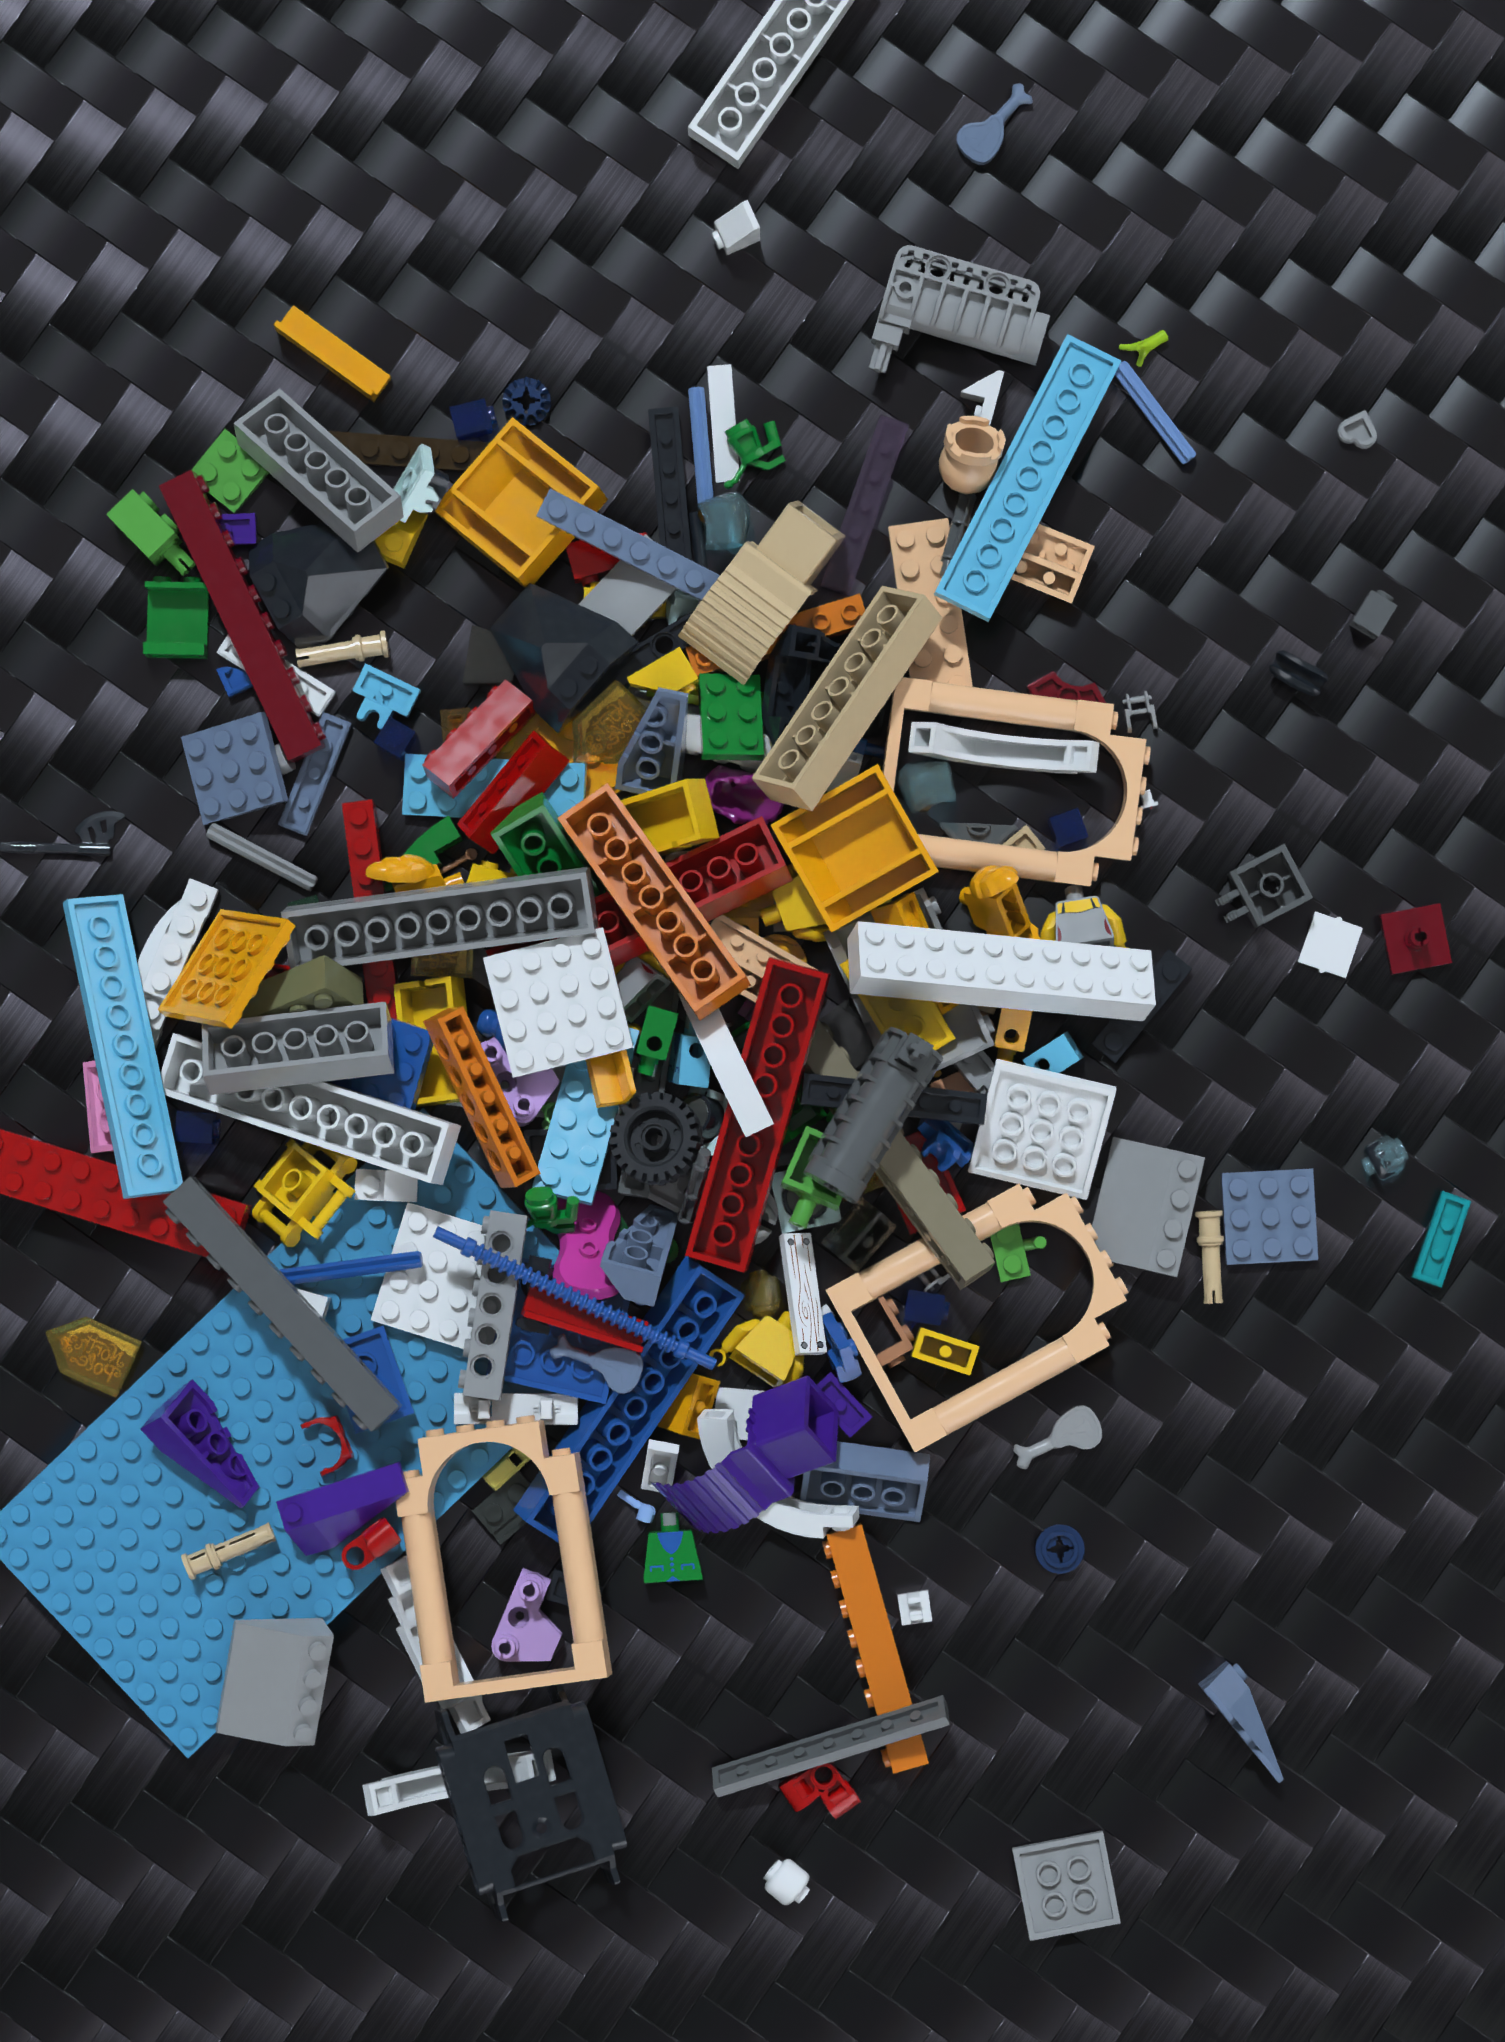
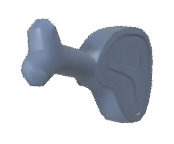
[956,83,1033,165]
[550,1334,643,1394]

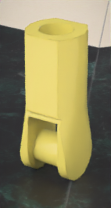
[482,1447,531,1491]

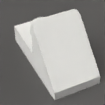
[960,370,1004,425]
[355,1169,418,1202]
[641,1439,680,1492]

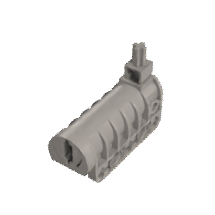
[868,245,1050,373]

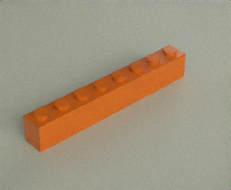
[822,1523,929,1774]

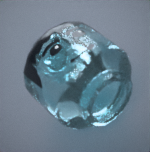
[1361,1135,1409,1181]

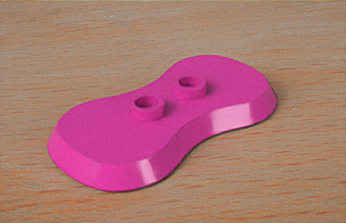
[552,1191,621,1300]

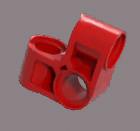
[341,1517,401,1570]
[778,1762,861,1819]

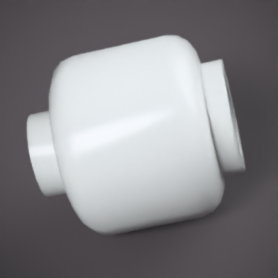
[763,1859,810,1905]

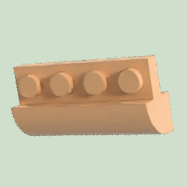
[1011,524,1095,603]
[710,915,817,1004]

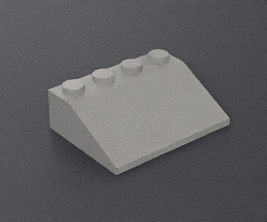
[1085,1137,1205,1277]
[215,1618,334,1746]

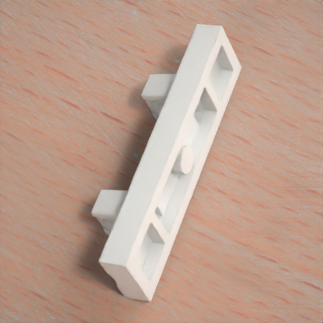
[454,1393,578,1425]

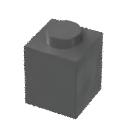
[1349,590,1398,640]

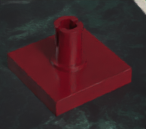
[1379,903,1452,975]

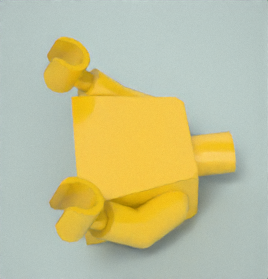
[760,863,829,942]
[709,1311,804,1388]

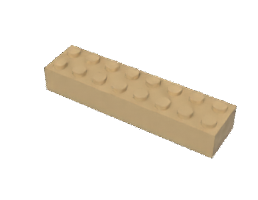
[752,586,943,811]

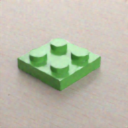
[192,429,269,514]

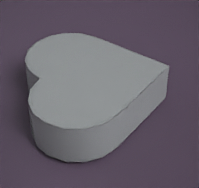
[1337,410,1377,449]

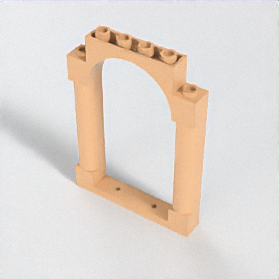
[882,677,1150,887]
[826,1183,1129,1453]
[396,1415,612,1703]

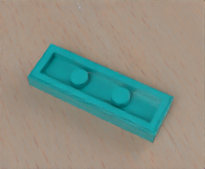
[1411,1191,1471,1288]

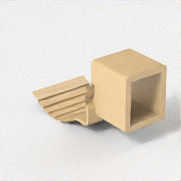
[678,500,846,685]

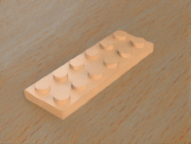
[888,518,973,687]

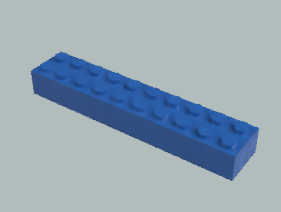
[513,1256,745,1543]

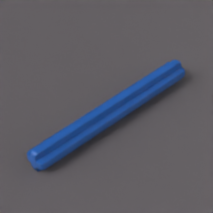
[279,1251,423,1285]

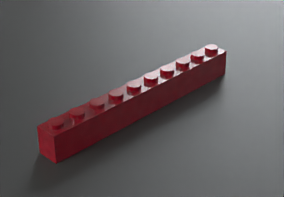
[159,470,327,763]

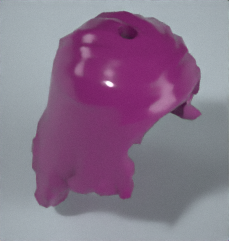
[705,765,784,825]

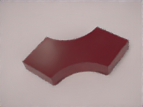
[1027,671,1106,703]

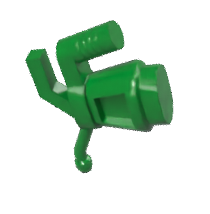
[724,419,786,489]
[524,1186,579,1234]

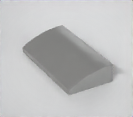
[578,534,677,636]

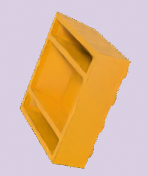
[435,417,608,588]
[770,764,939,933]

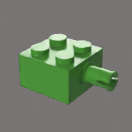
[106,489,196,576]
[781,1126,843,1229]

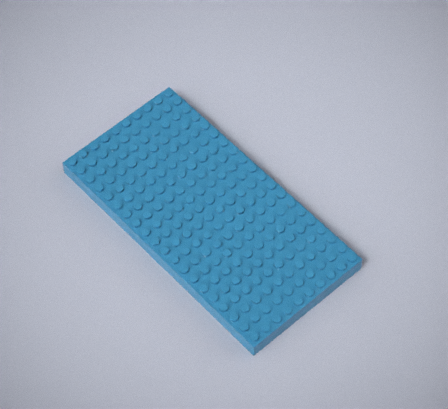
[0,1108,560,1758]

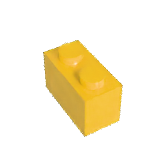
[910,1327,980,1375]

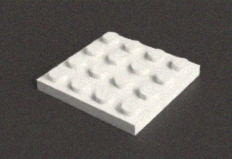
[483,927,634,1078]
[968,1059,1116,1200]
[371,1202,526,1349]

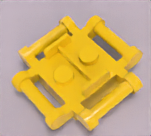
[252,1138,357,1247]

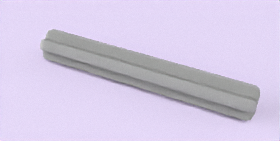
[206,823,318,891]

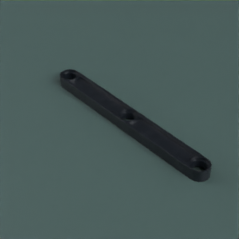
[572,610,695,719]

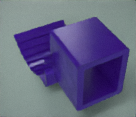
[651,1375,839,1533]

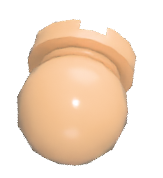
[939,416,1006,495]

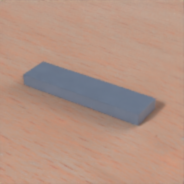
[278,712,352,836]

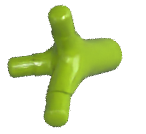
[1119,330,1169,367]

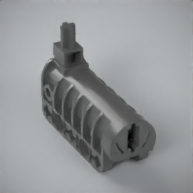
[803,1027,943,1204]

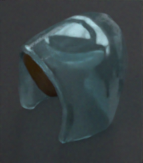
[698,492,751,550]
[897,760,957,814]

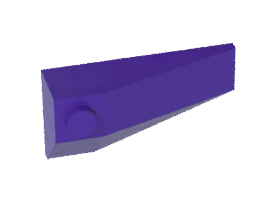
[140,1379,259,1508]
[276,1462,409,1556]

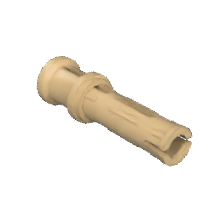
[295,630,390,668]
[1195,1210,1224,1304]
[181,1522,276,1580]

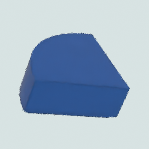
[216,666,253,698]

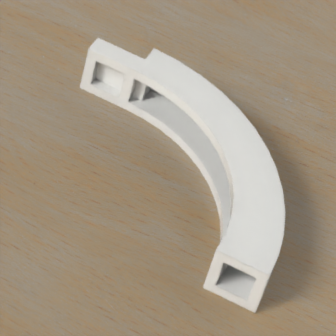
[908,722,1100,774]
[678,993,774,1137]
[697,1409,859,1539]
[362,1749,556,1816]

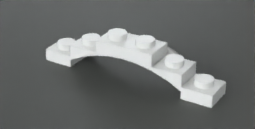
[137,878,219,1050]
[380,1555,491,1734]

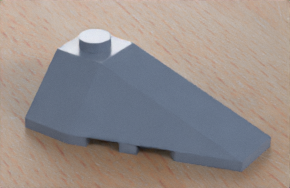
[615,687,689,794]
[600,1204,678,1307]
[1198,1661,1284,1783]

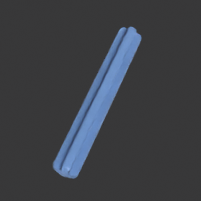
[1115,361,1196,464]
[688,387,714,507]

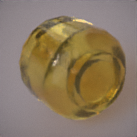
[740,1270,783,1318]

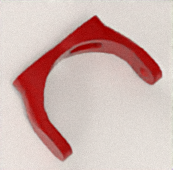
[300,1415,354,1476]

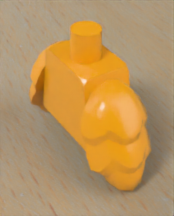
[365,854,464,892]
[959,865,1041,939]

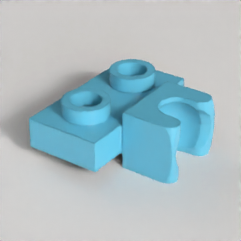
[352,663,421,732]

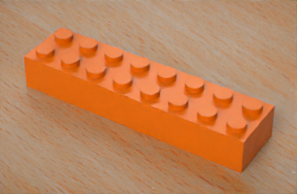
[557,783,751,1021]

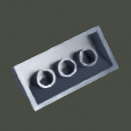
[800,1441,930,1522]

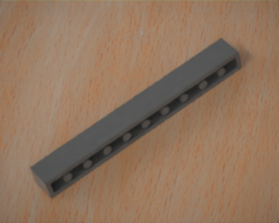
[163,1176,403,1432]

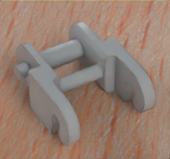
[1123,691,1157,733]
[918,1268,951,1292]

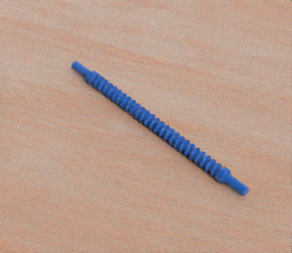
[433,1226,717,1370]

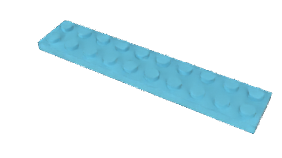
[934,334,1121,622]
[63,894,183,1199]

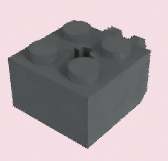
[1215,844,1313,928]

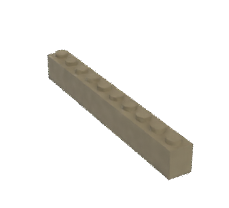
[803,1019,995,1290]

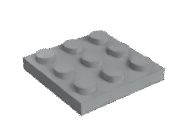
[1012,1830,1121,1941]

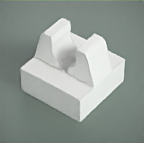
[897,1590,932,1626]

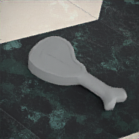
[1013,1405,1102,1469]

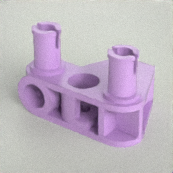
[481,1037,560,1127]
[491,1568,562,1662]

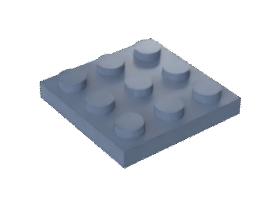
[181,712,288,825]
[1220,1169,1318,1265]

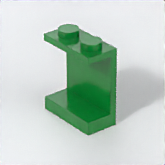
[143,576,209,659]

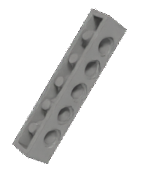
[458,1210,529,1401]

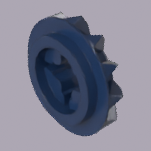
[502,377,551,426]
[1035,1524,1085,1574]

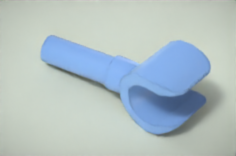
[617,1490,656,1523]

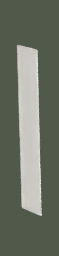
[707,364,740,483]

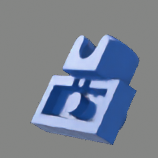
[917,1118,974,1172]
[822,1312,862,1383]

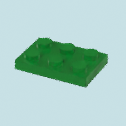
[698,673,764,761]

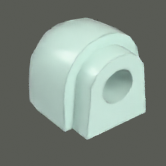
[666,589,699,625]

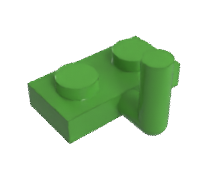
[990,1224,1047,1282]

